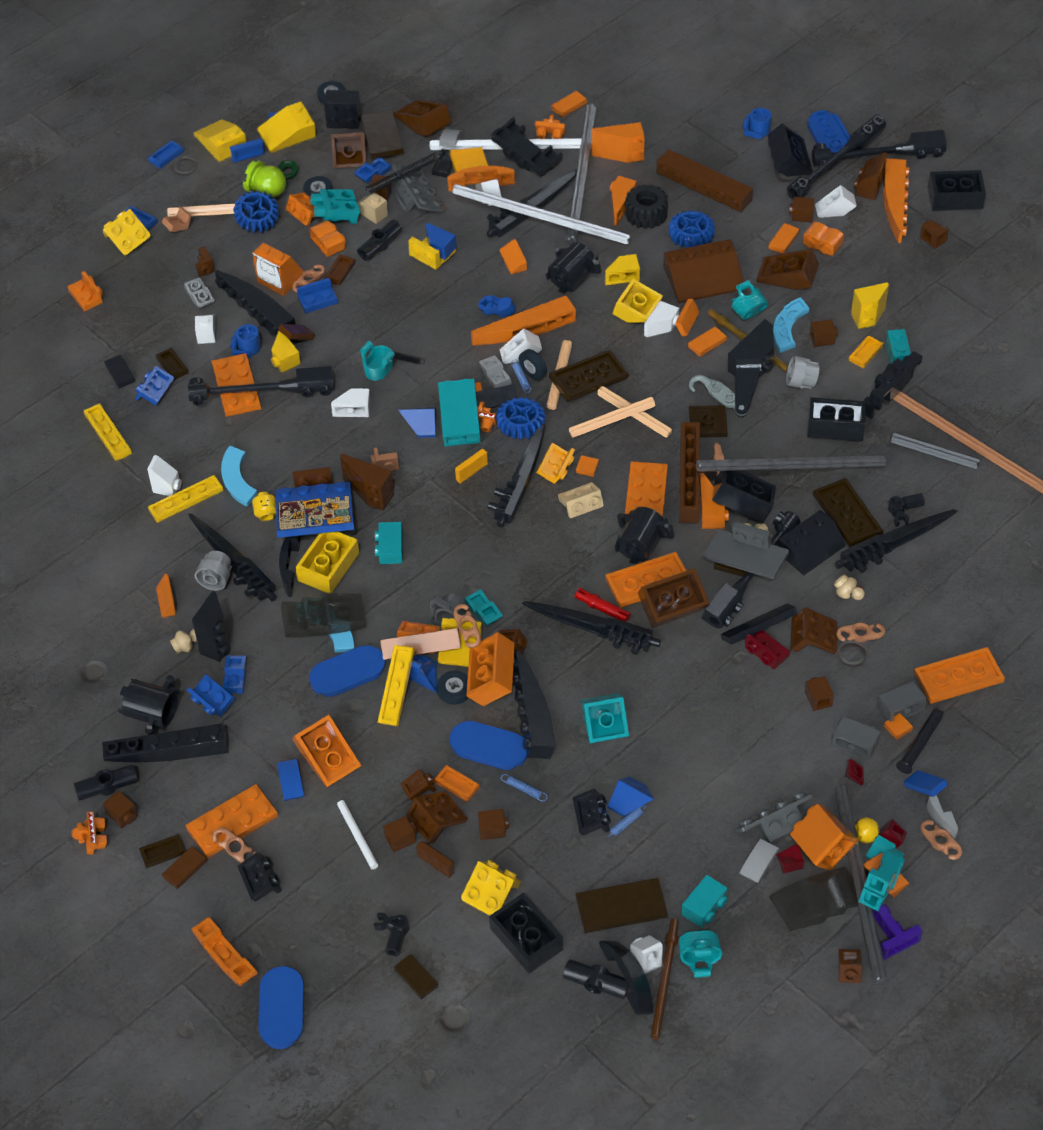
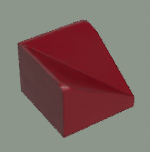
[878,819,907,848]
[777,844,804,874]

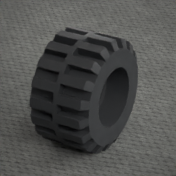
[625,184,668,229]

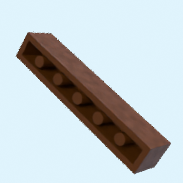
[657,149,753,212]
[679,422,700,523]

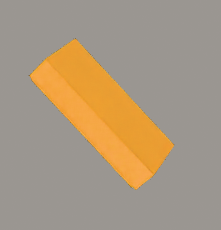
[849,335,883,368]
[455,449,488,483]

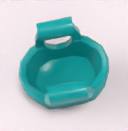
[732,280,768,320]
[360,341,395,381]
[679,930,722,978]

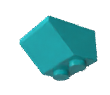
[580,693,629,743]

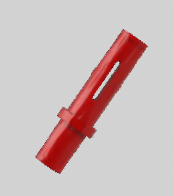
[574,587,631,622]

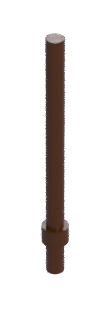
[651,919,679,1040]

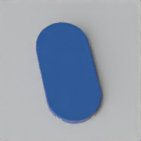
[807,110,850,152]
[309,646,385,697]
[449,721,527,770]
[259,966,304,1049]

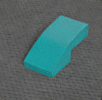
[464,589,503,626]

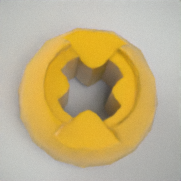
[855,817,878,844]

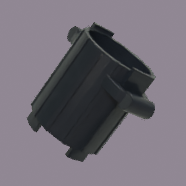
[546,242,602,294]
[615,507,675,564]
[118,675,181,735]

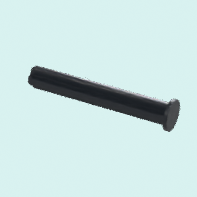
[896,708,944,774]

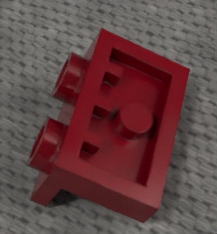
[745,630,790,669]

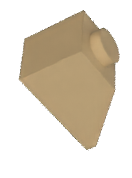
[357,193,388,224]

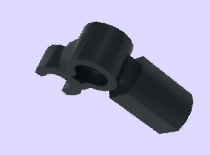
[888,493,925,527]
[374,913,409,957]

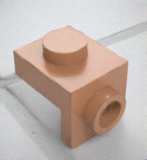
[162,207,191,232]
[371,447,399,471]

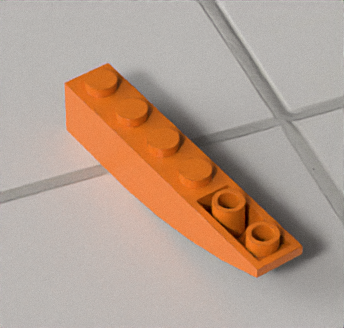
[883,158,909,243]
[471,296,576,345]

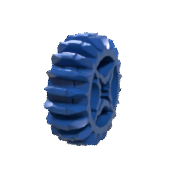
[233,190,279,234]
[669,209,715,248]
[496,396,546,441]

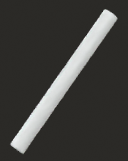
[337,800,378,869]

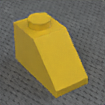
[605,254,640,285]
[271,331,300,373]

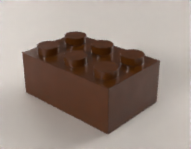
[638,568,710,628]

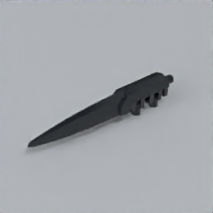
[486,170,577,238]
[488,423,545,527]
[835,509,958,573]
[188,513,277,601]
[522,601,661,654]

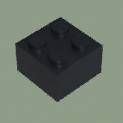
[324,90,362,129]

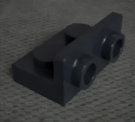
[573,788,611,835]
[237,852,282,902]

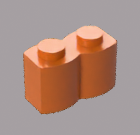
[309,220,346,257]
[803,222,844,256]

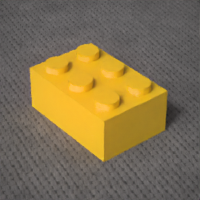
[295,532,359,594]

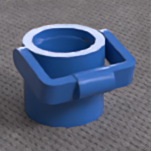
[743,108,772,139]
[230,324,261,358]

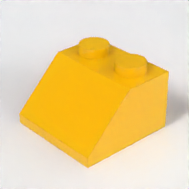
[612,279,663,323]
[851,282,889,329]

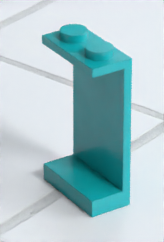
[438,379,481,447]

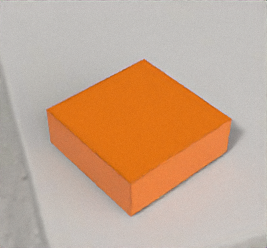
[576,455,599,477]
[884,713,913,740]

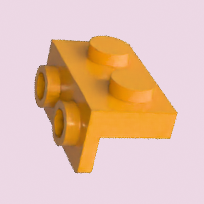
[536,443,575,484]

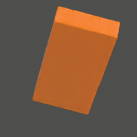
[552,91,587,118]
[768,223,800,254]
[675,299,699,336]
[688,327,727,357]
[435,765,480,803]

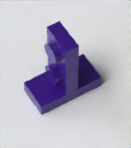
[873,904,923,960]

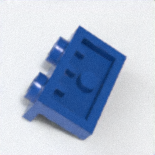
[297,278,338,314]
[135,366,174,406]
[187,674,236,717]

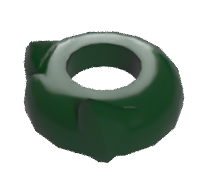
[277,160,299,179]

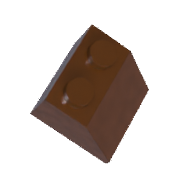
[331,132,367,168]
[854,152,888,200]

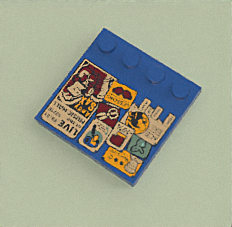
[276,482,354,538]

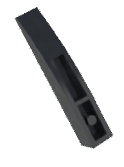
[215,270,295,337]
[512,650,556,759]
[102,723,228,762]

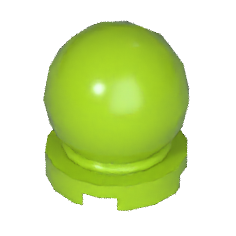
[243,160,286,199]

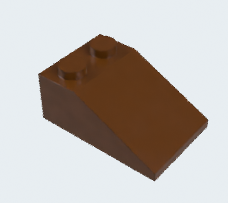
[393,99,451,137]
[756,248,819,290]
[340,454,394,511]

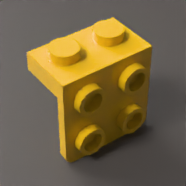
[103,209,150,255]
[408,237,456,270]
[438,618,482,667]
[461,860,522,915]

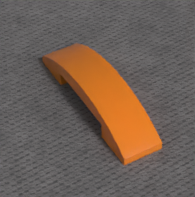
[447,166,515,191]
[192,917,258,986]

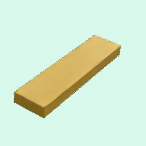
[83,403,132,461]
[148,475,224,523]
[378,645,415,727]

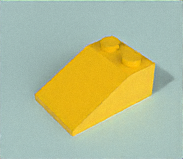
[257,102,315,153]
[194,119,246,162]

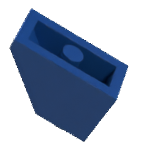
[425,223,457,260]

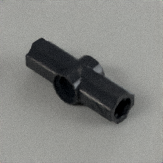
[357,219,402,261]
[74,764,138,801]
[563,959,629,999]

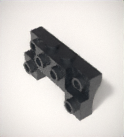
[491,117,563,177]
[864,351,923,420]

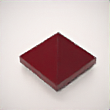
[845,759,864,786]

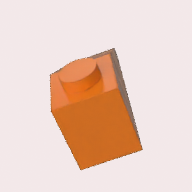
[610,176,637,226]
[699,473,729,529]

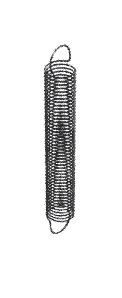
[393,351,425,365]

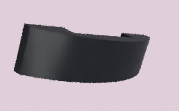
[279,535,301,597]
[599,941,654,1015]

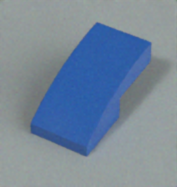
[354,157,392,183]
[223,655,247,694]
[277,759,304,801]

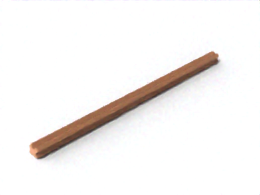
[893,391,1043,494]

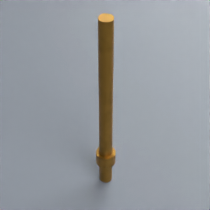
[708,309,788,372]

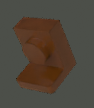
[195,247,215,277]
[498,629,527,655]
[400,769,437,801]
[838,949,862,983]

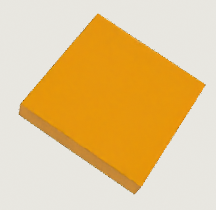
[449,147,488,172]

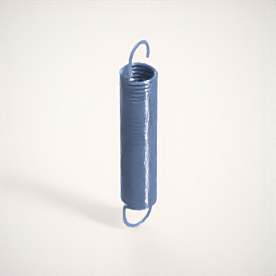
[511,359,531,394]
[501,774,547,801]
[607,805,646,838]

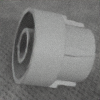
[786,355,819,389]
[195,551,232,591]

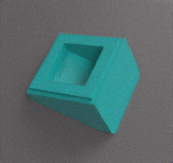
[865,835,896,859]

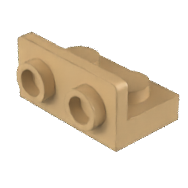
[558,482,604,518]

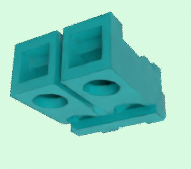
[310,189,360,224]
[858,848,905,911]

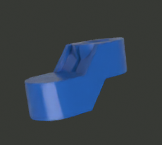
[478,295,516,317]

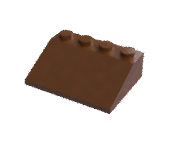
[663,239,744,303]

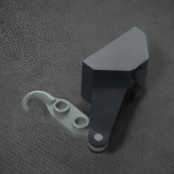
[689,319,774,417]

